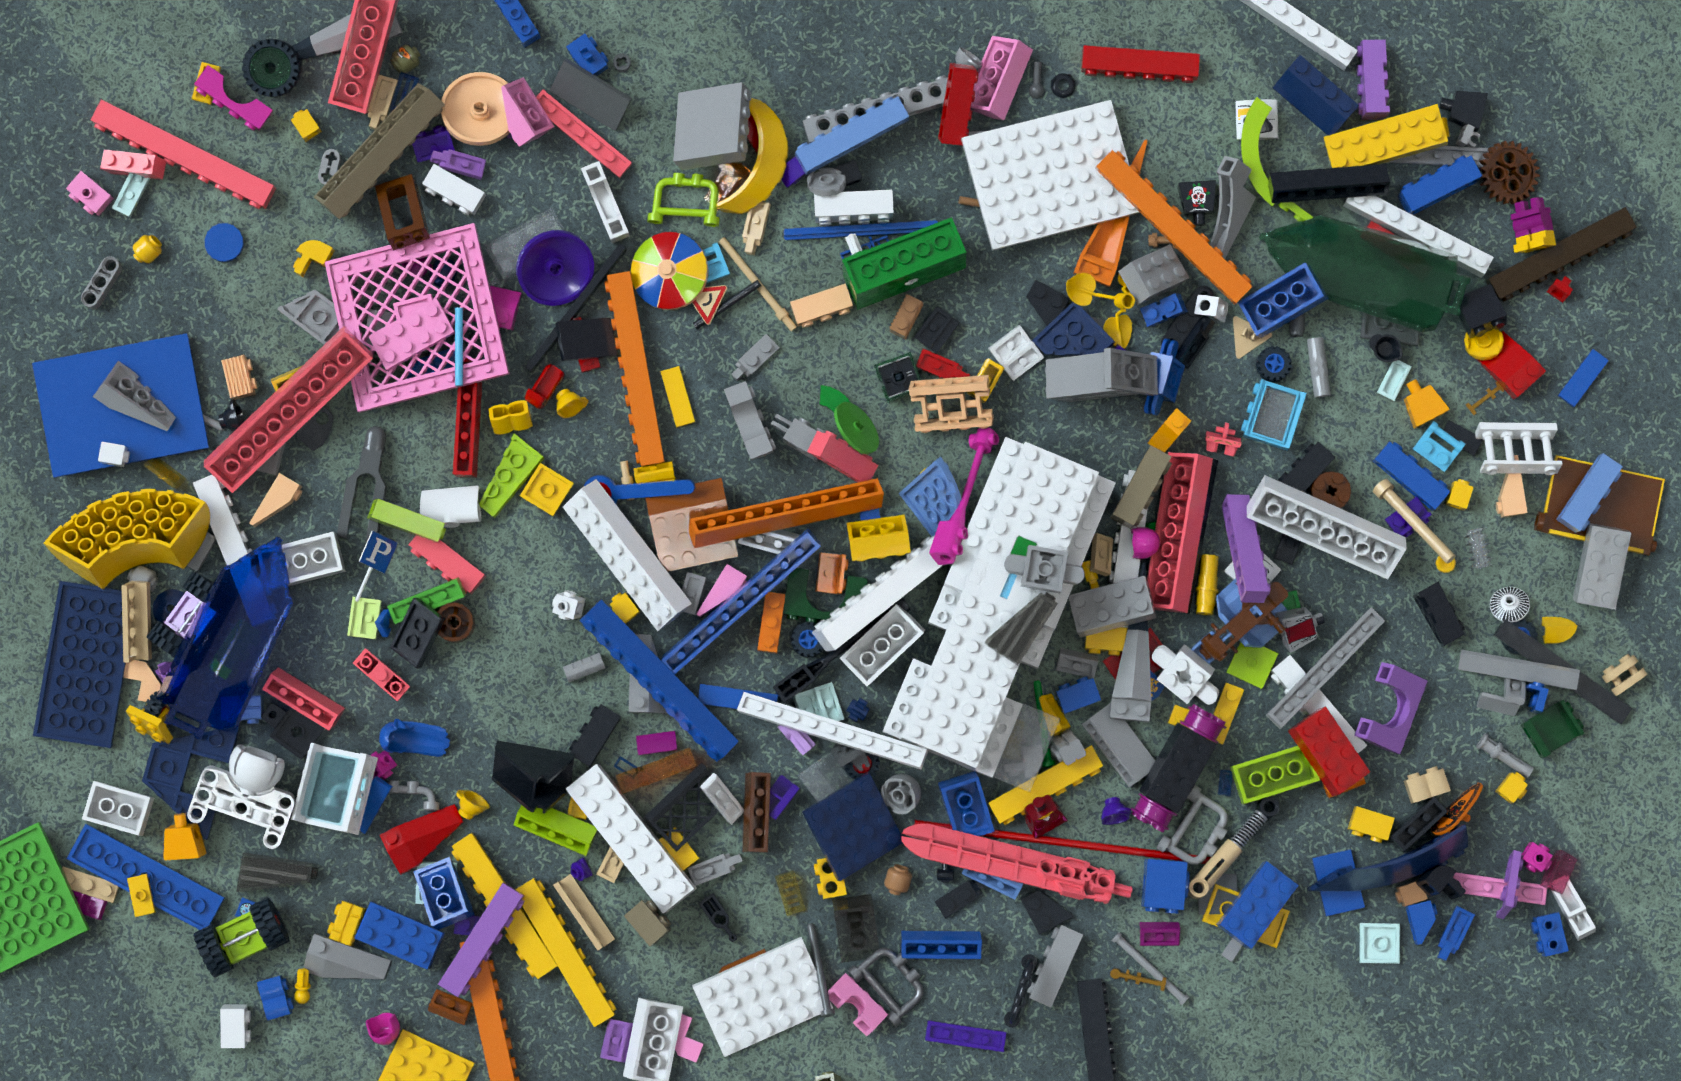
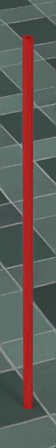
[914,820,1211,864]

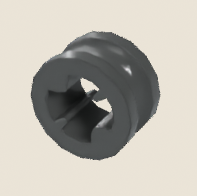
[613,53,631,72]

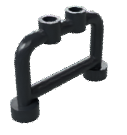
[1004,954,1037,1027]

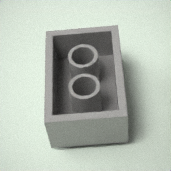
[1118,245,1189,305]

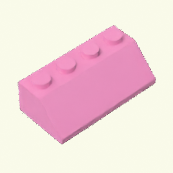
[970,36,1033,120]

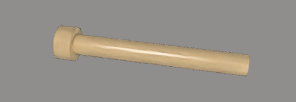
[1373,479,1456,564]

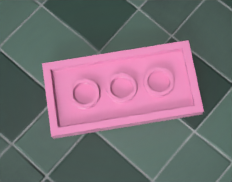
[368,298,455,371]

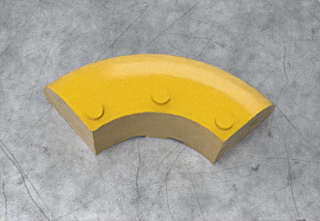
[44,489,210,589]

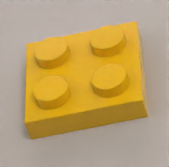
[520,463,574,517]

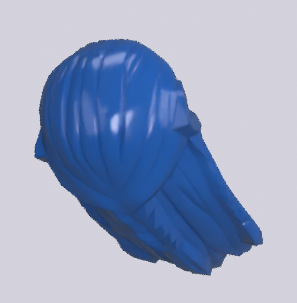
[379,718,450,757]

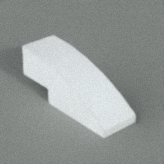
[1549,875,1596,941]

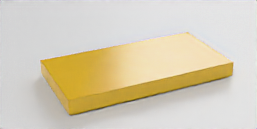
[1202,884,1290,948]

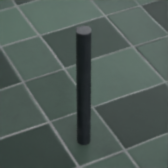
[693,280,761,329]

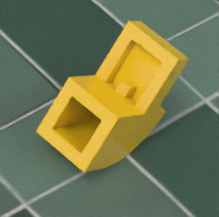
[293,240,335,277]

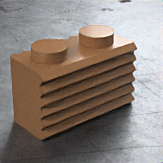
[889,295,923,340]

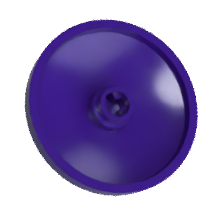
[516,230,594,306]

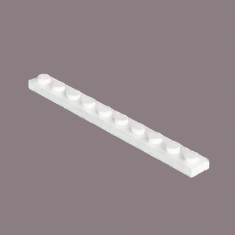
[737,692,928,769]

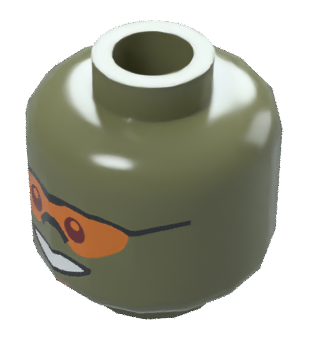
[390,44,420,74]

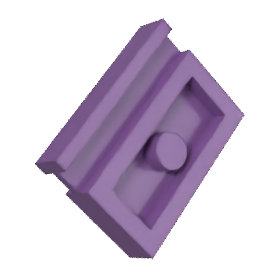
[600,1018,633,1063]

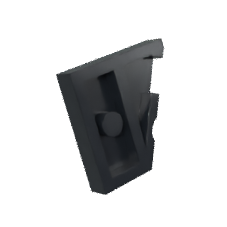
[1021,890,1073,935]

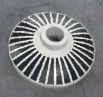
[1490,587,1530,623]

